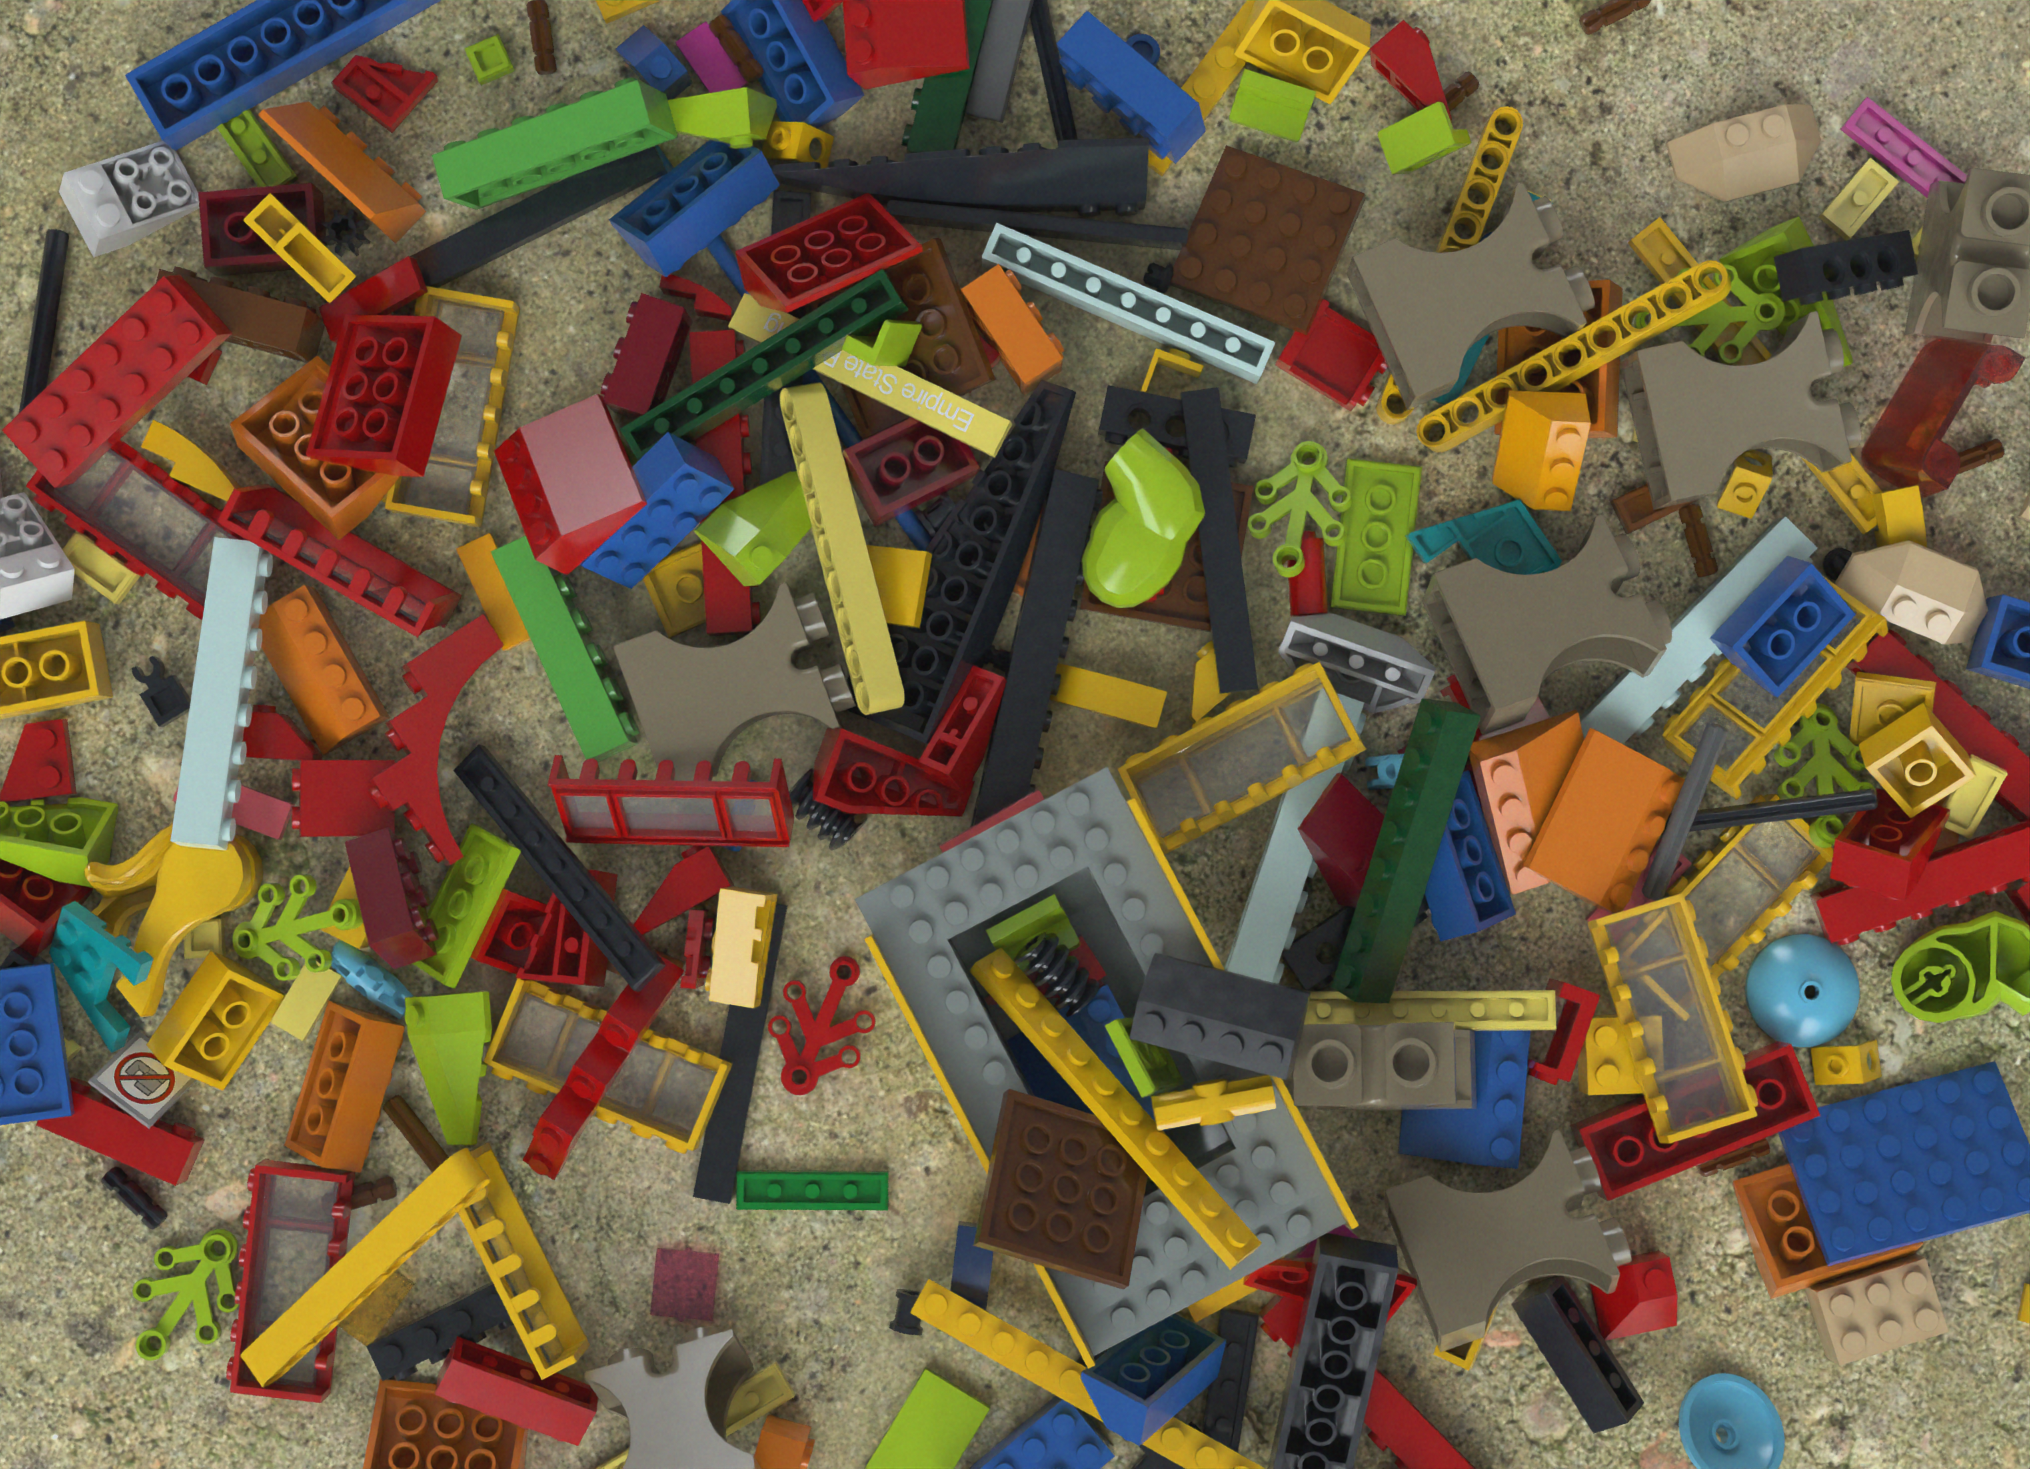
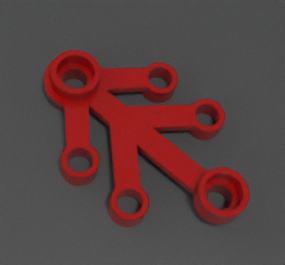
[768,956,876,1095]

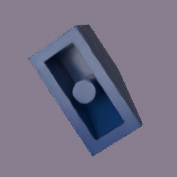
[616,25,693,100]

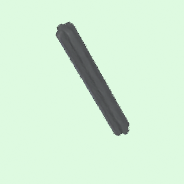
[1642,723,1728,901]

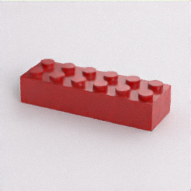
[2,275,233,488]
[1570,1041,1820,1201]

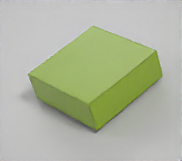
[464,34,515,86]

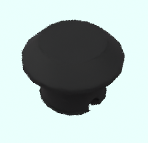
[1143,262,1174,294]
[1823,548,1852,581]

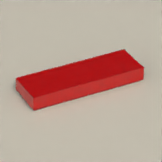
[319,256,428,343]

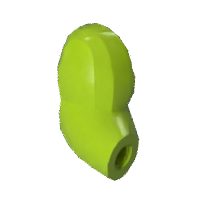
[1082,428,1205,608]
[1890,910,2030,1023]

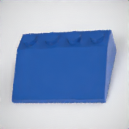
[1007,985,1173,1132]
[1398,1030,1531,1169]

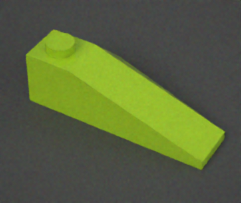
[668,87,777,149]
[1719,216,1853,367]
[694,471,812,586]
[0,797,118,888]
[405,991,492,1145]

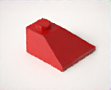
[471,888,547,975]
[1589,1250,1678,1341]

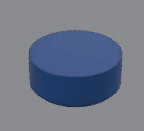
[1126,34,1160,67]

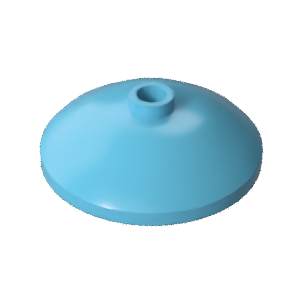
[1745,934,1860,1047]
[1679,1373,1785,1469]

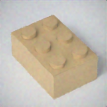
[1805,1254,1949,1366]

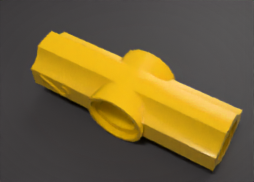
[1151,1074,1276,1131]

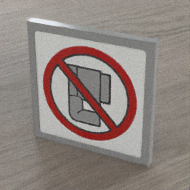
[88,1031,197,1129]

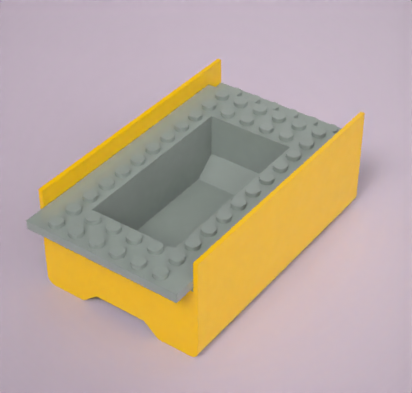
[855,767,1359,1369]

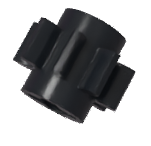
[322,209,371,257]

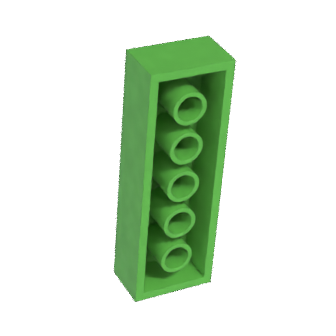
[432,78,678,210]
[491,536,640,762]

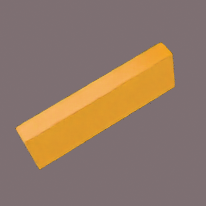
[456,533,531,651]

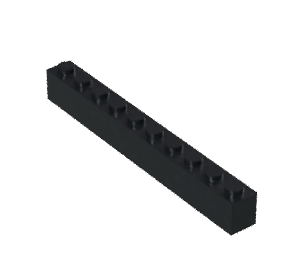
[970,469,1103,828]

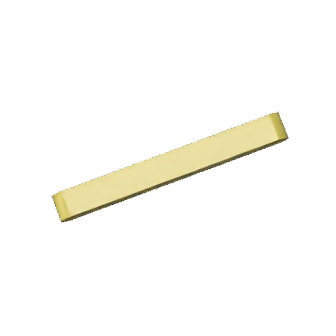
[780,382,904,715]

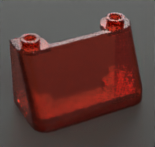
[1861,339,2026,499]

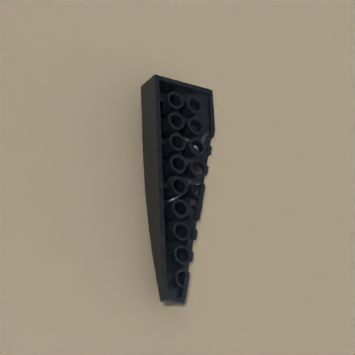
[769,138,1149,217]
[847,380,1076,744]

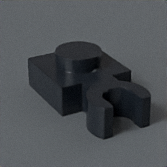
[132,656,191,727]

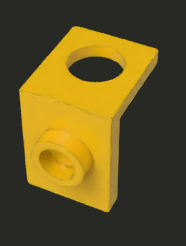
[762,121,834,168]
[1140,348,1204,393]
[1717,450,1773,519]
[1811,1040,1882,1085]

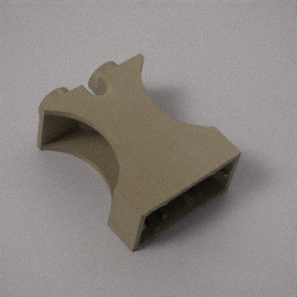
[1904,168,2030,344]
[1346,182,1595,410]
[1620,311,1861,510]
[1422,514,1672,735]
[613,582,856,781]
[1293,1022,1477,1110]
[1385,1129,1632,1352]
[585,1326,762,1469]

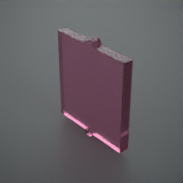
[650,1247,720,1322]

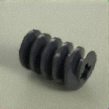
[789,768,867,851]
[1014,932,1099,1017]

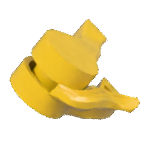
[84,822,263,1017]

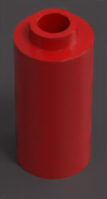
[1287,531,1328,617]

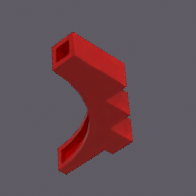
[368,614,504,866]
[523,953,684,1180]

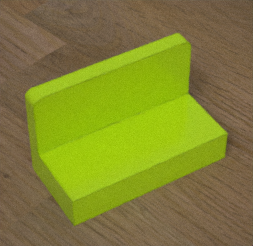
[1229,69,1316,142]
[1378,102,1472,175]
[842,320,922,366]
[986,894,1081,975]

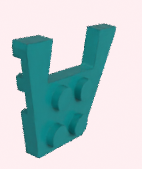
[1405,499,1562,575]
[49,901,153,1053]

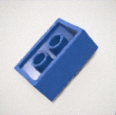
[1710,555,1856,698]

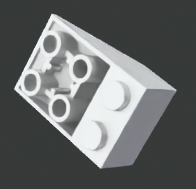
[59,141,199,258]
[0,492,75,619]

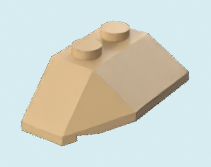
[1666,104,1821,202]
[1835,540,1988,644]

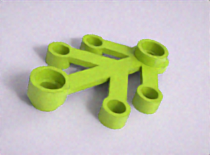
[1634,265,1785,364]
[1248,441,1352,577]
[1774,703,1877,848]
[232,874,363,981]
[132,1229,239,1361]

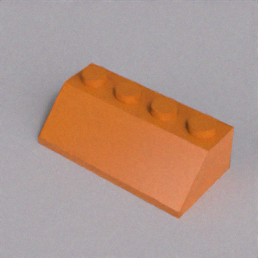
[258,585,390,755]
[284,1001,405,1173]

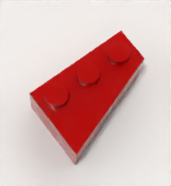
[516,869,618,987]

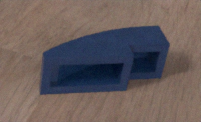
[950,1221,994,1310]

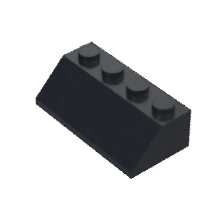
[1129,953,1311,1080]

